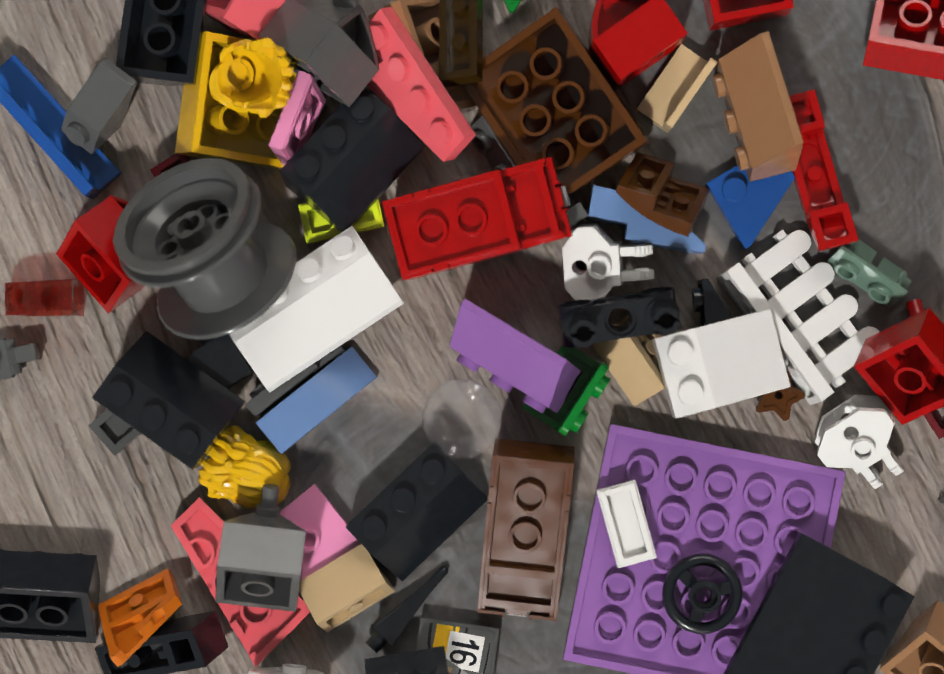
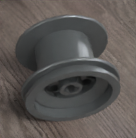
[113,158,296,340]

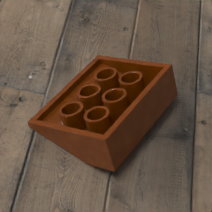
[463,7,650,196]

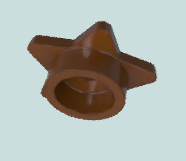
[755,369,805,421]

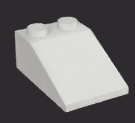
[652,309,791,418]

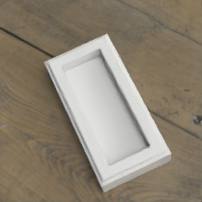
[596,479,657,568]

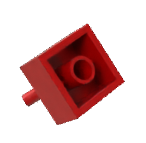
[588,0,688,90]
[56,195,144,314]
[854,299,944,425]

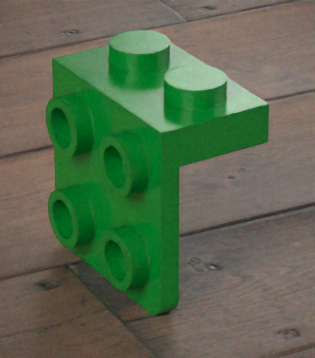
[522,344,611,436]

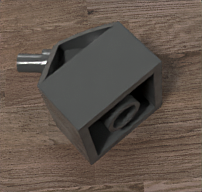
[258,0,379,107]
[215,484,306,612]

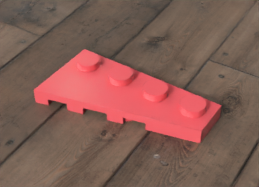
[367,7,476,162]
[171,497,310,667]

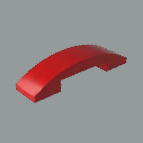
[789,89,859,251]

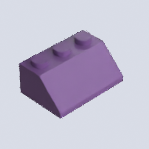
[449,299,582,414]

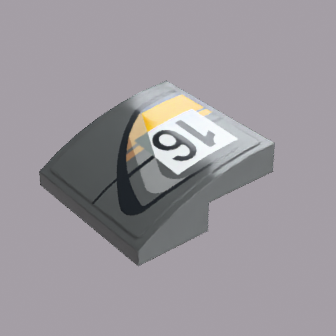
[416,618,499,674]

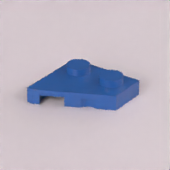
[705,166,795,250]

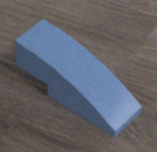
[586,185,706,255]
[256,347,377,454]

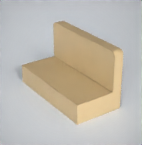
[636,44,717,133]
[592,315,665,406]
[299,544,395,632]

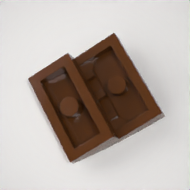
[616,152,709,237]

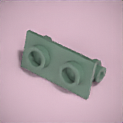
[825,238,912,308]

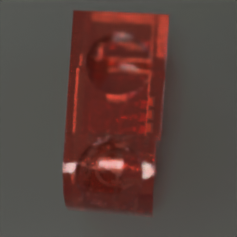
[4,279,84,317]

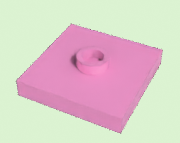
[269,70,326,166]
[280,484,361,593]

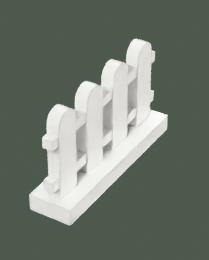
[717,230,879,405]

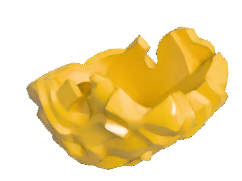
[209,38,294,118]
[198,425,291,509]

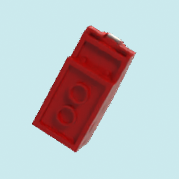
[382,157,573,281]

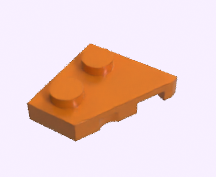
[97,568,182,667]

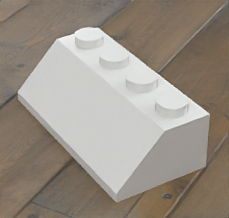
[230,226,404,393]

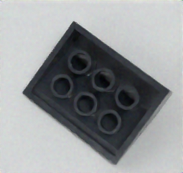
[723,533,915,674]

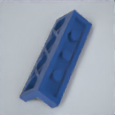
[0,55,123,200]

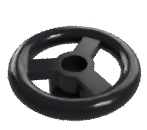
[662,554,743,634]

